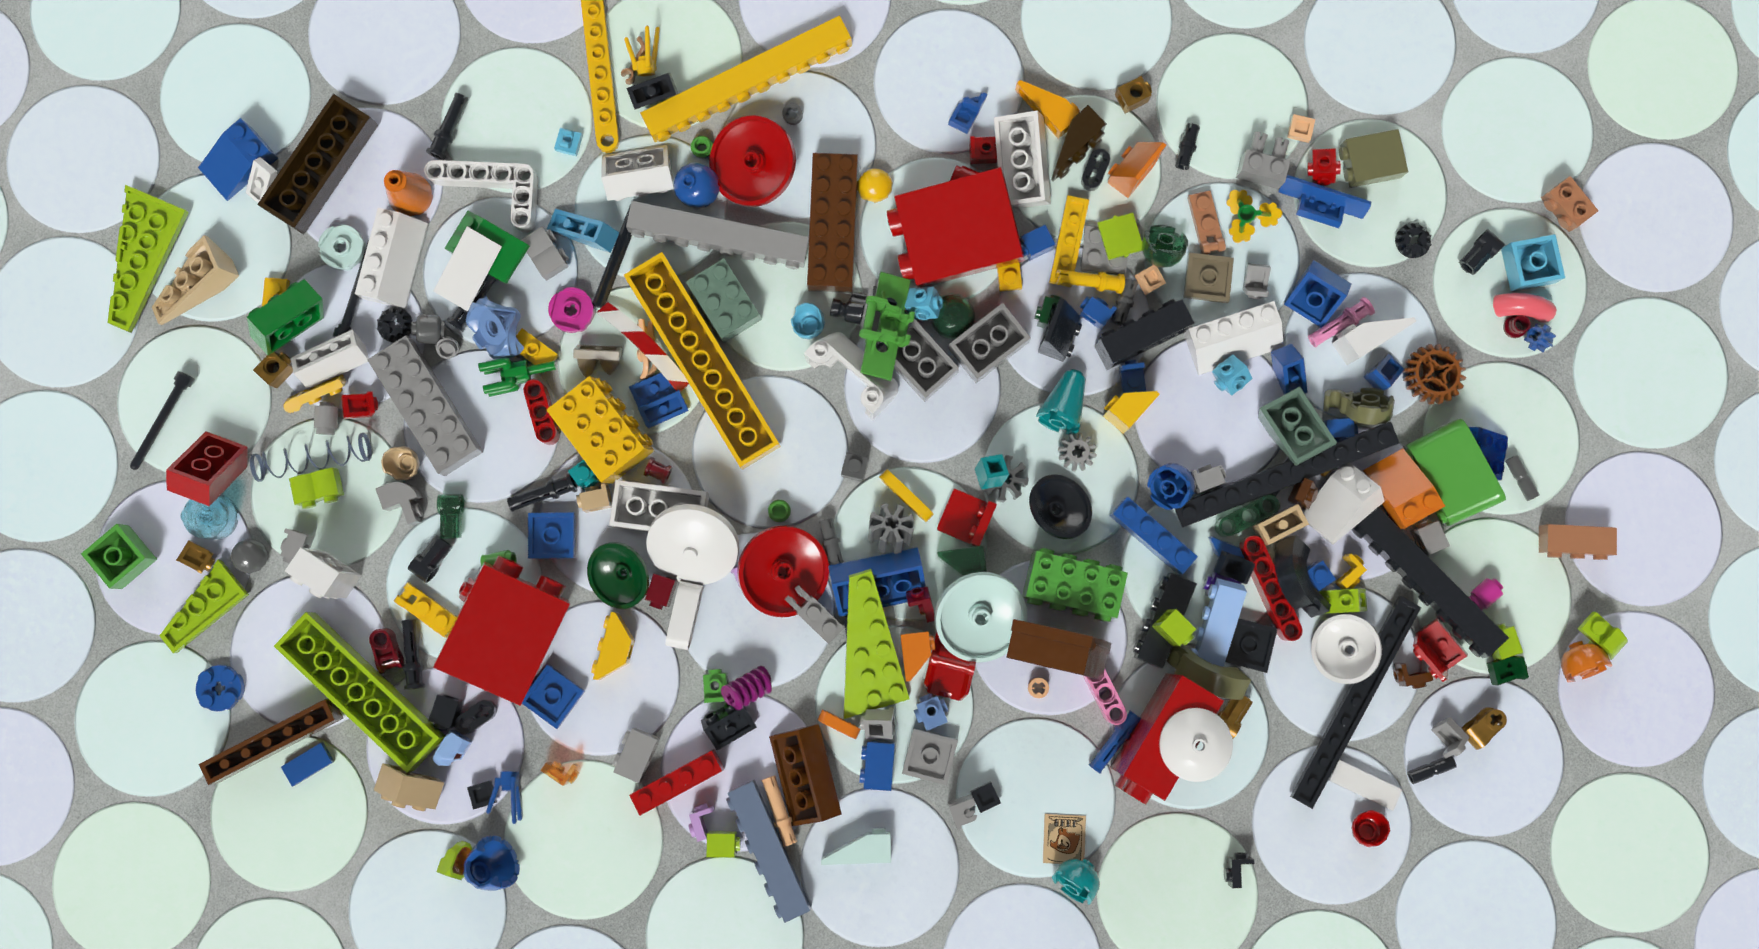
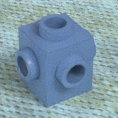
[913,693,948,731]

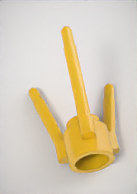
[624,25,660,77]

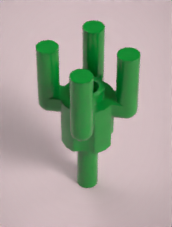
[478,358,556,397]

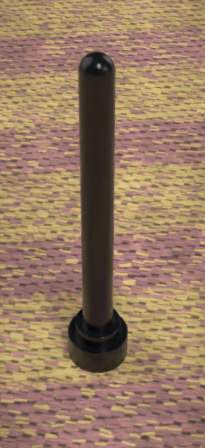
[332,240,369,338]
[130,371,195,470]

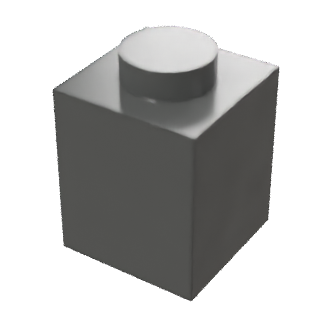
[841,452,869,482]

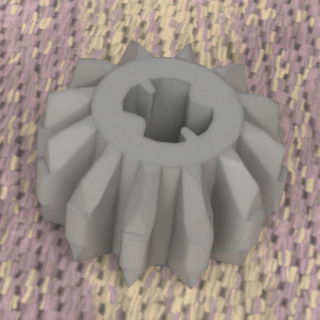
[1058,433,1097,472]

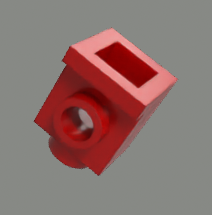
[969,136,997,165]

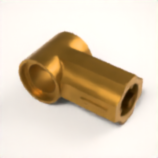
[1217,696,1253,740]

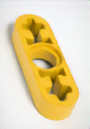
[879,469,934,522]

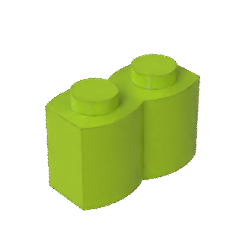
[289,467,344,509]

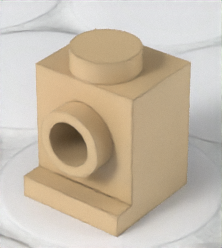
[576,483,612,513]

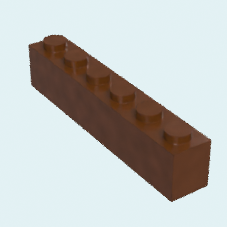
[198,699,344,785]

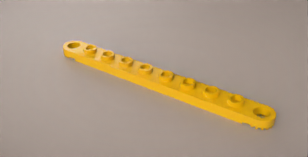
[581,0,619,153]

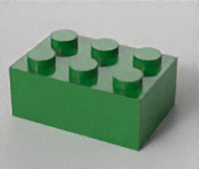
[247,279,324,356]

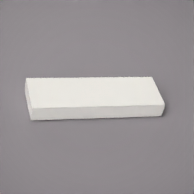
[1329,760,1402,811]

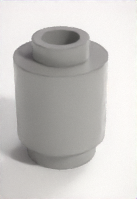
[314,402,338,435]

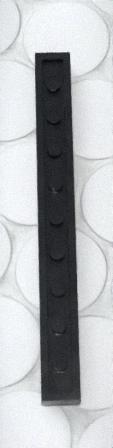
[1174,422,1399,528]
[1290,596,1422,809]

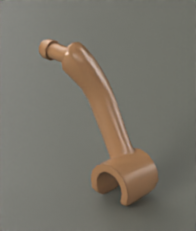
[621,36,645,85]

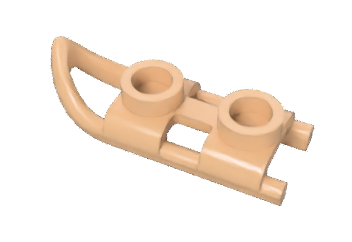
[637,319,657,380]

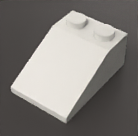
[1332,317,1416,365]
[1303,463,1385,545]

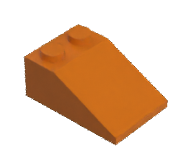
[1107,142,1166,198]
[1362,448,1445,529]

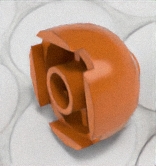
[1561,641,1613,682]

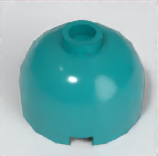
[1052,859,1100,905]

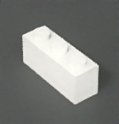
[291,329,369,389]

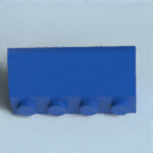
[828,547,926,617]

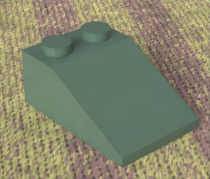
[1258,387,1337,465]

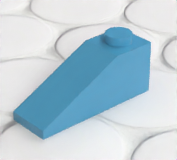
[547,209,619,253]

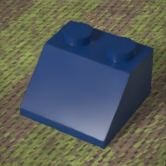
[1284,260,1352,328]

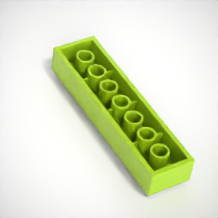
[274,612,446,773]

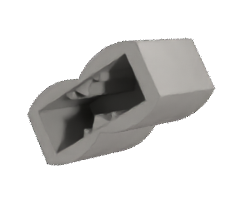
[521,226,569,281]

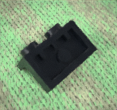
[701,703,757,751]

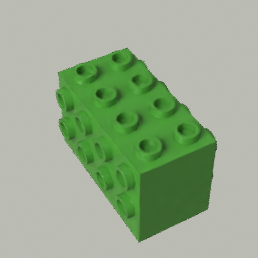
[1022,548,1128,622]

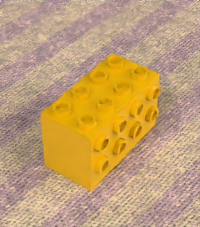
[547,376,655,484]

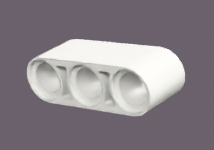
[665,581,703,650]

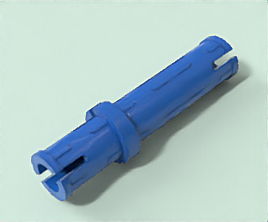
[1088,710,1141,774]

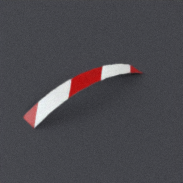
[596,302,689,392]

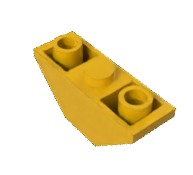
[591,612,635,680]

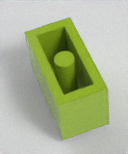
[1152,609,1196,646]

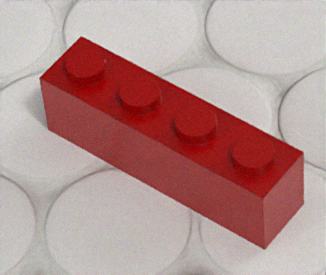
[629,749,725,816]

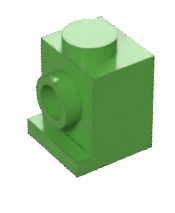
[703,669,728,703]

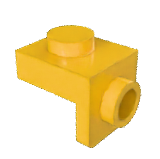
[1335,553,1367,589]

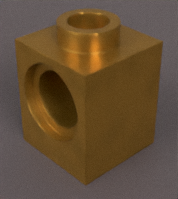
[1115,76,1152,114]
[253,352,293,388]

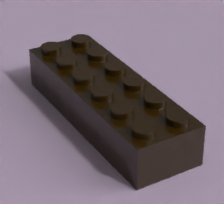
[257,94,378,235]

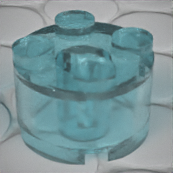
[180,495,238,540]

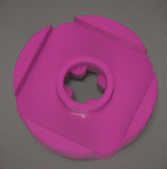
[548,287,595,333]

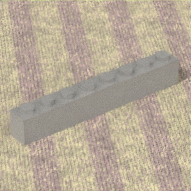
[626,201,809,270]

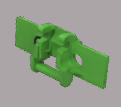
[859,272,915,381]

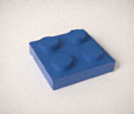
[528,512,575,559]
[522,664,585,729]

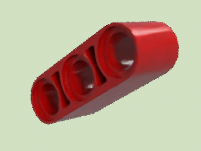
[523,379,560,445]

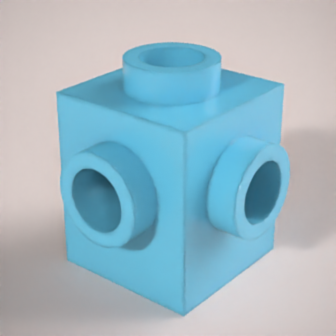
[905,286,943,320]
[1212,354,1253,396]

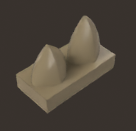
[573,345,622,378]

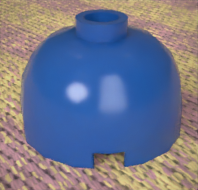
[674,163,720,209]
[1147,463,1195,510]

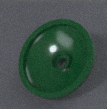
[587,542,649,609]

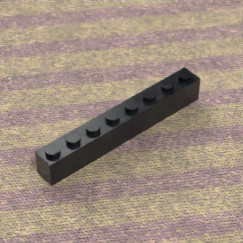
[1352,507,1509,658]

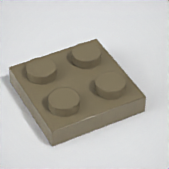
[1183,252,1234,303]

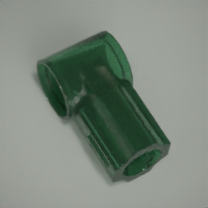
[437,494,465,539]

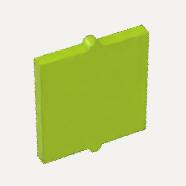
[1097,213,1144,260]

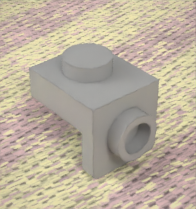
[1243,263,1271,299]
[1431,717,1470,758]

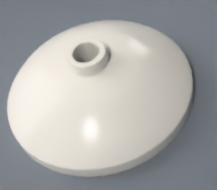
[1311,614,1382,684]
[1159,708,1233,782]

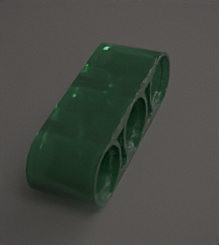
[1215,495,1280,538]

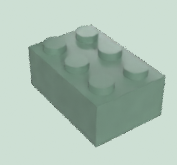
[686,258,762,343]

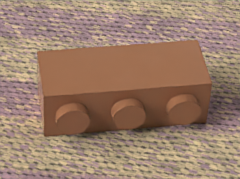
[1539,524,1617,560]

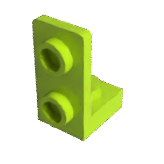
[1319,588,1367,614]

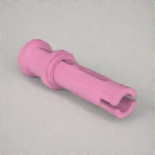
[1308,297,1375,348]

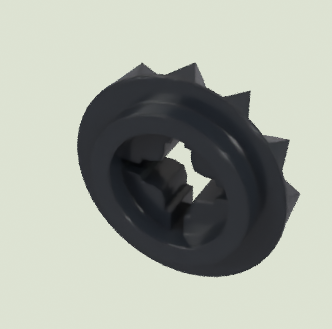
[1395,223,1432,258]
[376,307,413,343]

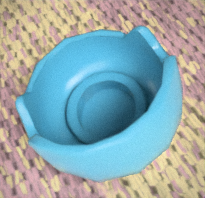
[791,302,825,340]

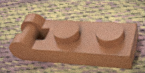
[1187,191,1226,255]

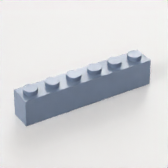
[726,779,811,923]

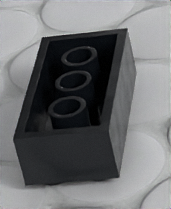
[1095,299,1195,370]

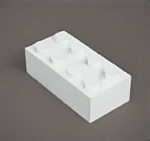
[609,480,709,532]

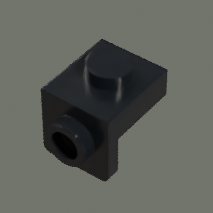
[1213,550,1255,584]
[1224,852,1255,888]

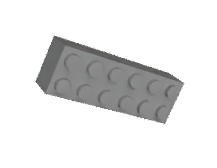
[367,336,483,476]

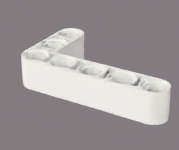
[424,160,538,233]

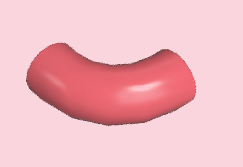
[1493,293,1557,323]

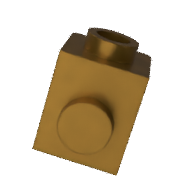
[176,540,215,574]

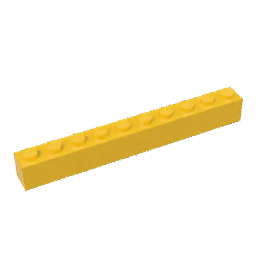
[640,15,852,142]

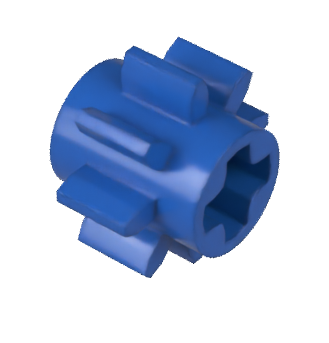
[1524,323,1556,352]

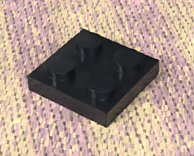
[1225,618,1278,673]

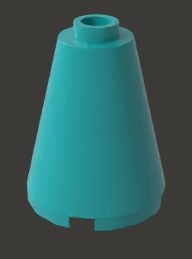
[1036,369,1086,435]

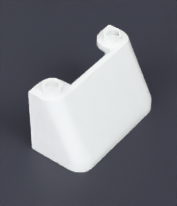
[804,332,899,421]

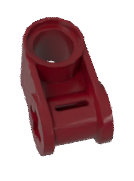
[369,628,405,674]

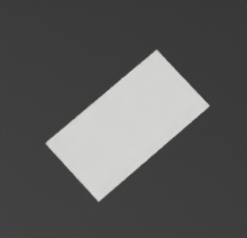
[433,227,502,311]

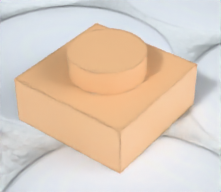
[1287,114,1316,143]
[1135,264,1166,295]

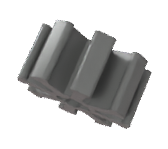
[984,455,1029,503]
[868,504,914,554]

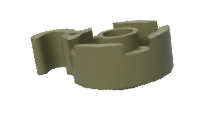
[1323,388,1395,425]

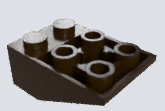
[1051,105,1107,182]

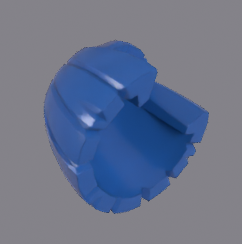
[464,835,520,891]

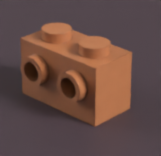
[1541,176,1599,232]

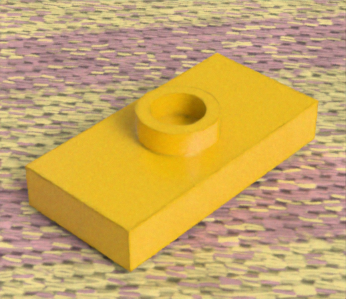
[516,328,559,373]

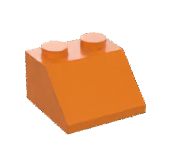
[900,631,935,681]

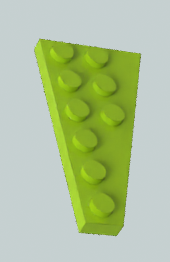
[107,185,189,333]
[843,569,910,719]

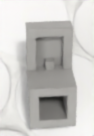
[375,482,424,526]

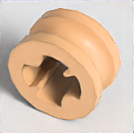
[1028,677,1049,698]

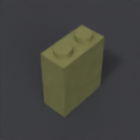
[1339,129,1408,188]

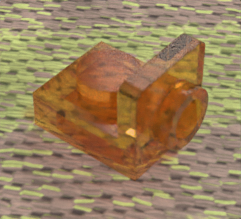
[540,761,580,786]

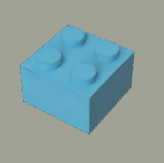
[1501,234,1565,292]

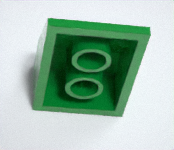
[444,210,530,284]

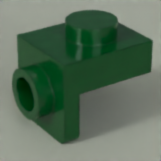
[1034,295,1062,328]
[1486,656,1529,686]

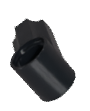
[1458,229,1505,275]
[408,535,453,583]

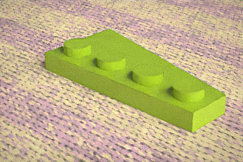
[159,559,249,653]

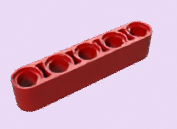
[1239,536,1303,641]

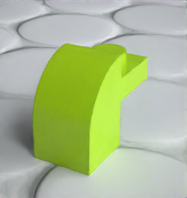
[1577,612,1628,660]

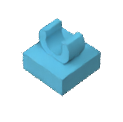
[554,128,583,157]

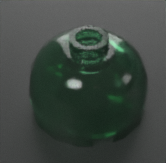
[1142,225,1188,268]
[931,294,975,340]

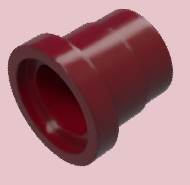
[1503,315,1531,338]

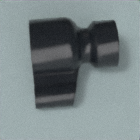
[830,292,867,324]

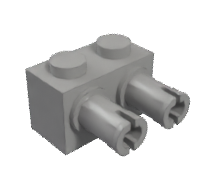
[1236,132,1290,189]

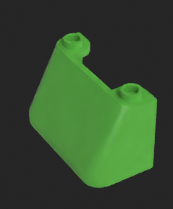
[1403,419,1506,526]

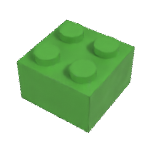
[81,524,157,589]

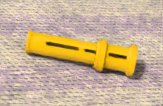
[1055,269,1125,294]

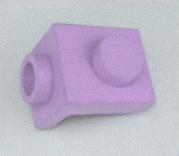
[689,803,715,842]

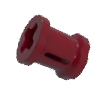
[643,457,673,484]

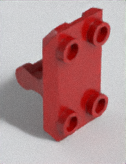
[924,633,976,701]

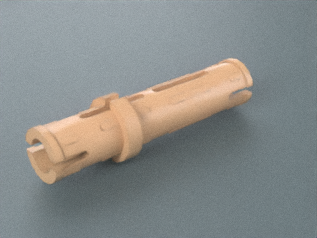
[761,775,798,847]

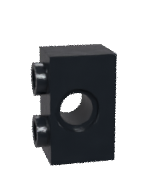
[626,72,678,110]

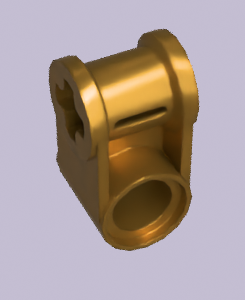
[1461,707,1507,750]

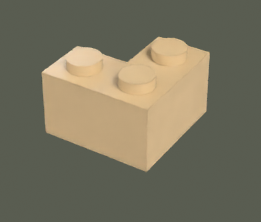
[374,763,444,811]

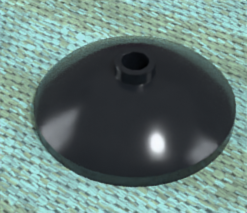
[1029,474,1092,539]

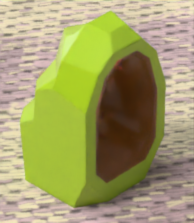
[436,841,472,880]

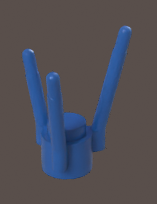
[486,771,522,824]

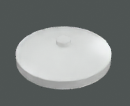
[646,504,739,585]

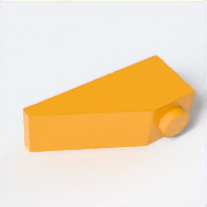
[1015,80,1080,139]

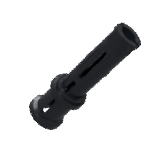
[426,93,469,160]
[446,274,497,332]
[507,473,578,512]
[401,619,425,690]

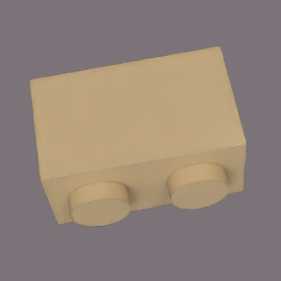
[1251,504,1309,546]

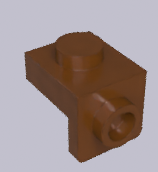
[1288,478,1318,510]
[1393,663,1434,689]

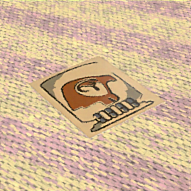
[1043,814,1086,864]

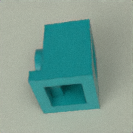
[568,460,600,491]

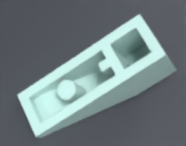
[821,828,891,865]

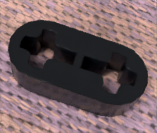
[1081,149,1110,191]
[455,700,497,734]

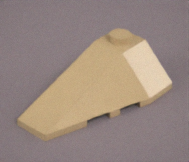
[152,235,239,325]

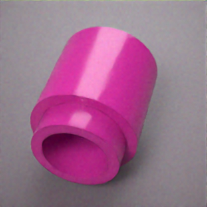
[1469,578,1504,610]

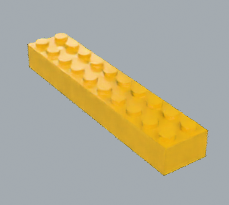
[624,252,781,470]

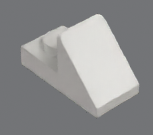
[245,157,278,203]

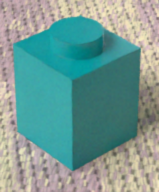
[974,454,1009,490]

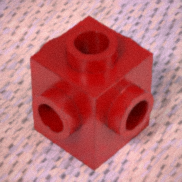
[1308,148,1341,186]

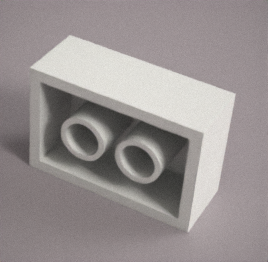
[285,547,362,599]

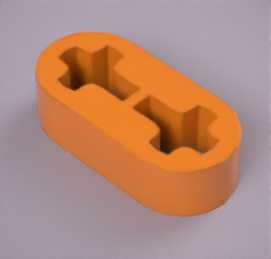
[817,709,861,739]

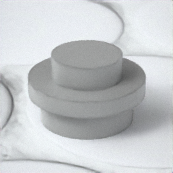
[436,337,459,359]

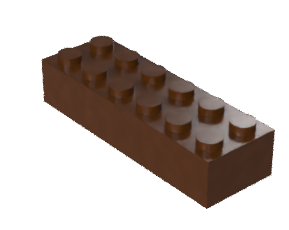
[807,153,858,293]

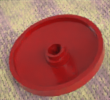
[709,115,796,207]
[737,525,829,617]

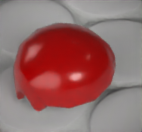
[1351,810,1390,847]

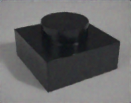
[467,780,497,810]
[970,781,1001,813]

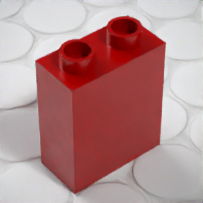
[887,167,1025,287]
[433,555,570,706]
[1110,673,1224,805]

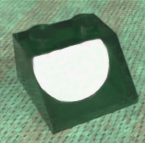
[936,546,987,577]

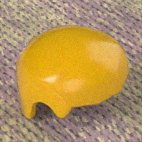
[857,168,893,203]

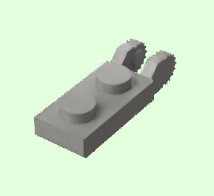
[785,585,844,644]

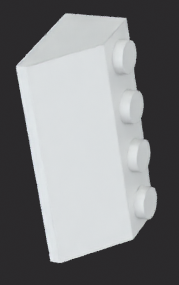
[994,110,1051,207]
[355,208,429,309]
[1184,301,1284,375]

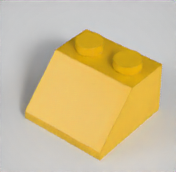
[1103,391,1160,434]

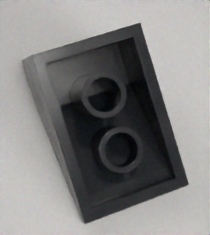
[1038,298,1082,362]

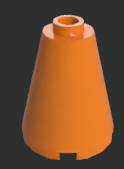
[384,170,433,217]

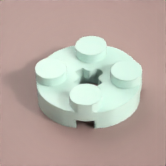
[318,225,366,271]

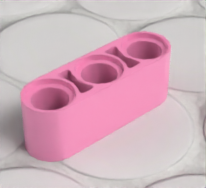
[1083,669,1127,725]

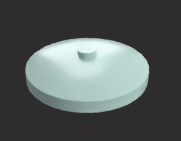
[934,572,1027,662]

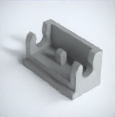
[947,794,977,830]

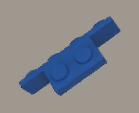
[1278,175,1372,229]

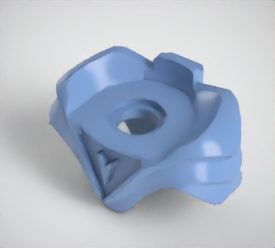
[466,295,524,359]

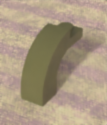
[1166,644,1251,700]

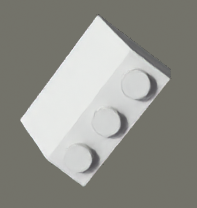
[601,145,674,201]

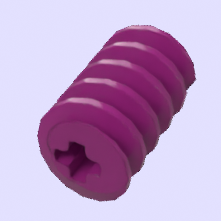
[721,666,772,710]

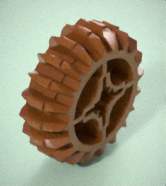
[1403,344,1467,405]

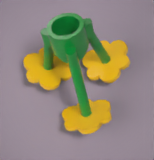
[1226,189,1283,243]

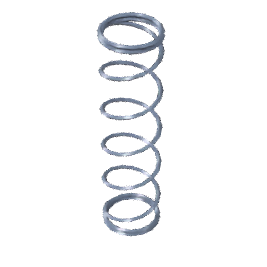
[250,433,372,482]

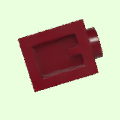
[906,586,935,623]

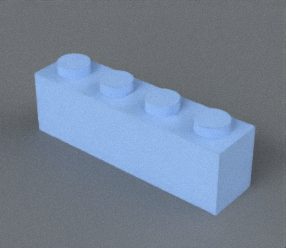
[1191,578,1247,667]

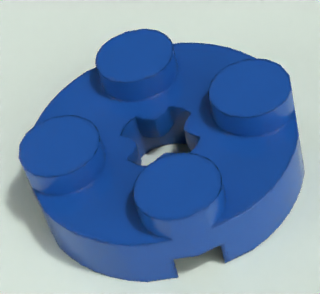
[195,665,245,712]

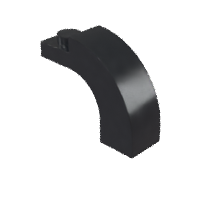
[1275,534,1331,618]

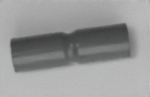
[1505,455,1540,501]

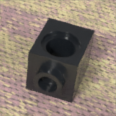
[428,694,465,731]

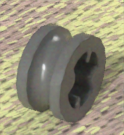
[782,103,803,125]

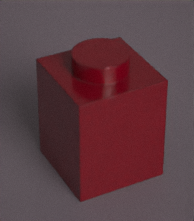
[645,573,678,610]

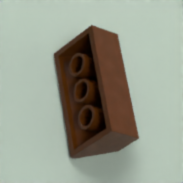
[769,724,842,826]

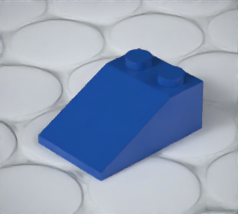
[198,118,279,201]

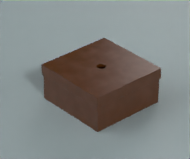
[1006,619,1112,680]

